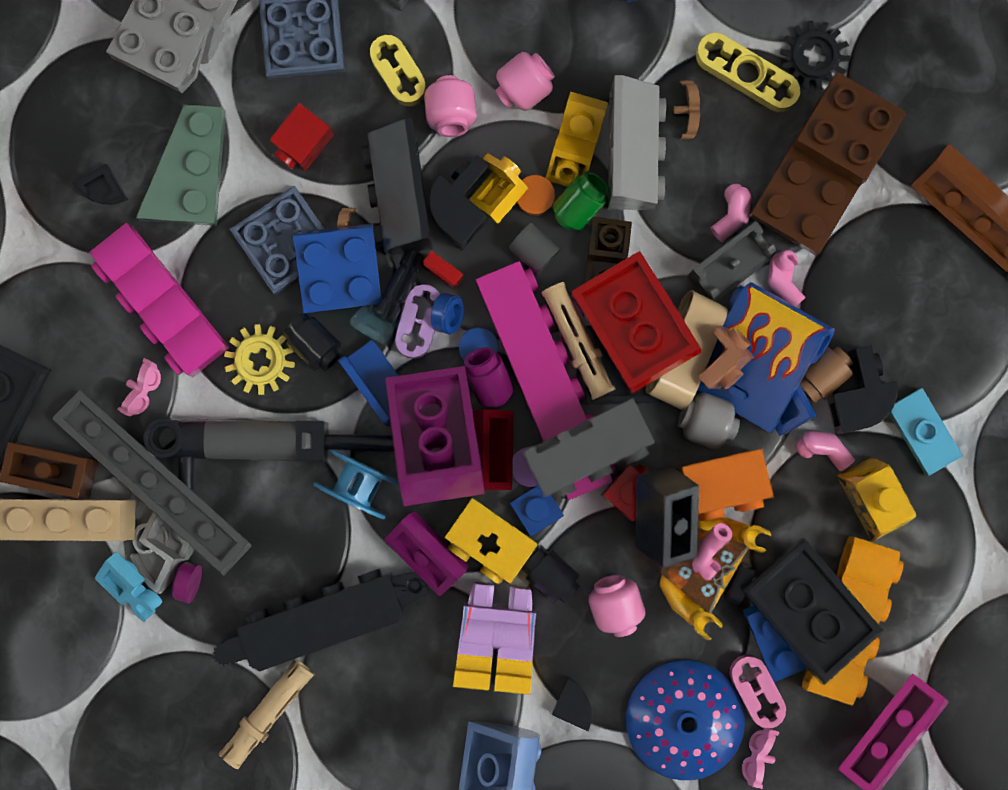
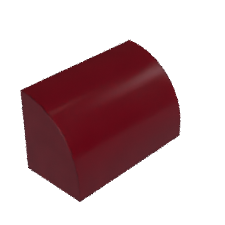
[472,410,513,490]

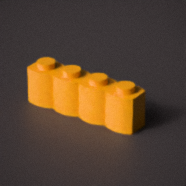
[802,536,904,706]

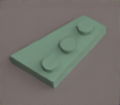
[136,105,226,226]

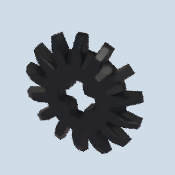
[780,21,850,90]

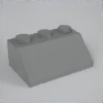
[607,75,666,210]

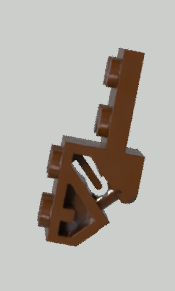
[749,72,907,256]

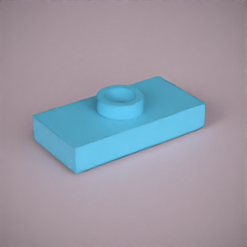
[889,388,963,476]

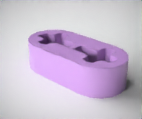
[395,284,440,359]

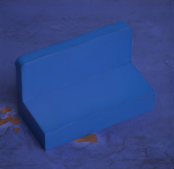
[338,339,399,427]

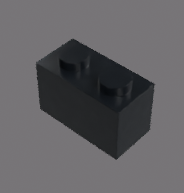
[635,466,699,568]

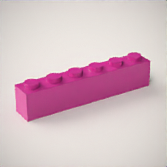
[476,261,616,500]

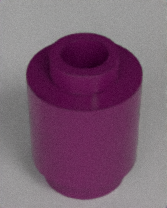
[464,347,514,407]

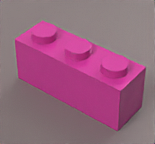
[838,673,949,790]

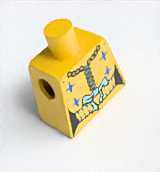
[836,457,916,542]

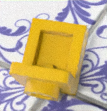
[469,153,528,224]

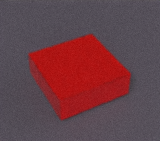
[423,251,464,290]

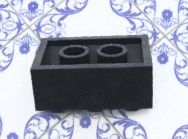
[362,118,433,256]

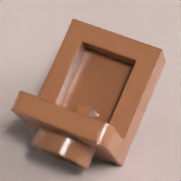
[699,326,754,389]

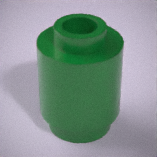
[553,171,610,230]

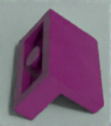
[384,512,468,597]

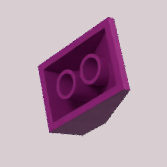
[385,366,485,506]

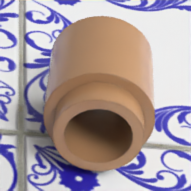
[800,346,853,404]

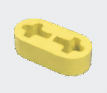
[370,35,426,107]

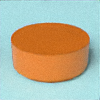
[516,175,555,216]

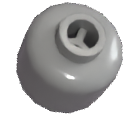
[678,392,740,450]

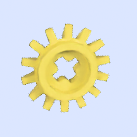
[224,324,295,395]

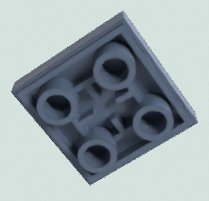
[259,0,345,79]
[230,185,324,295]

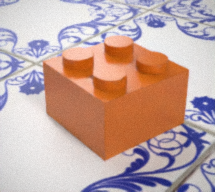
[675,449,774,521]

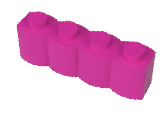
[89,222,229,377]

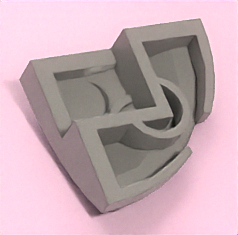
[128,492,195,594]

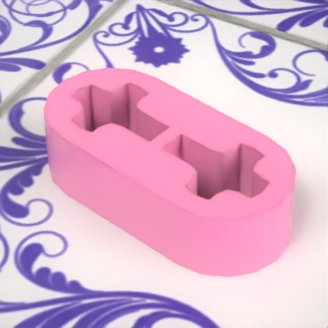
[729,655,786,729]

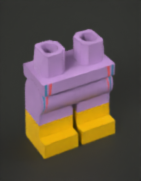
[453,582,536,695]

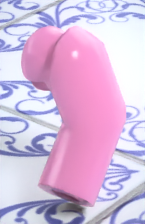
[710,183,752,243]
[768,250,806,307]
[796,431,855,472]
[692,523,732,580]

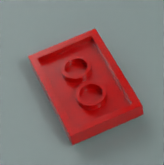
[571,251,702,393]

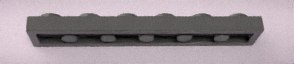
[52,390,252,576]

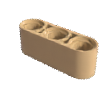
[646,290,728,410]

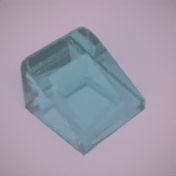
[349,305,399,346]

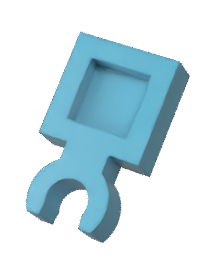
[94,551,163,622]

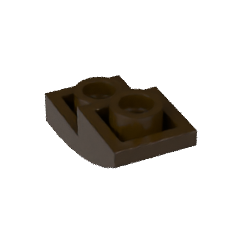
[584,217,632,283]

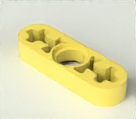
[696,33,800,112]

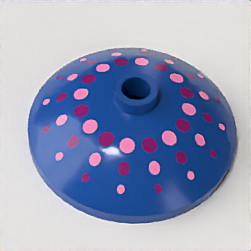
[625,660,745,781]

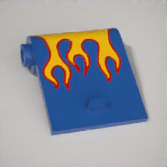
[697,282,834,433]

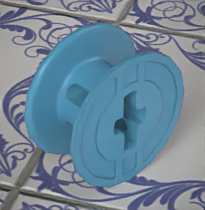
[313,449,400,519]

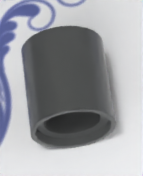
[508,222,561,275]

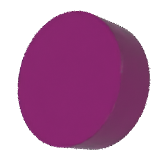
[172,561,202,604]

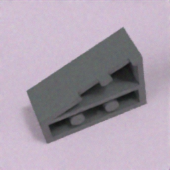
[522,399,655,500]

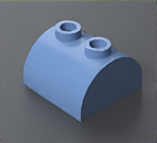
[459,721,541,790]

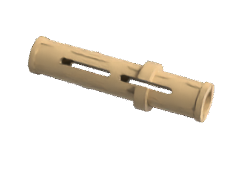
[541,282,615,400]
[218,659,315,769]

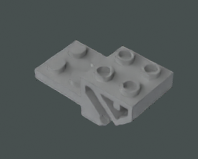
[106,0,238,93]

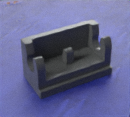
[688,221,776,302]

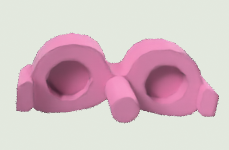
[117,358,161,417]
[742,728,779,789]

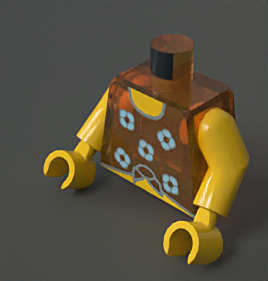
[656,517,771,640]

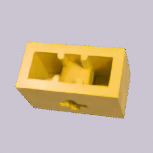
[445,498,538,585]

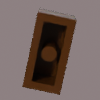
[0,442,98,499]

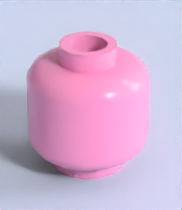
[495,52,555,111]
[424,75,477,137]
[588,574,645,637]

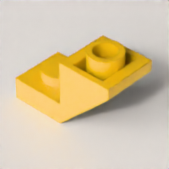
[546,92,608,187]

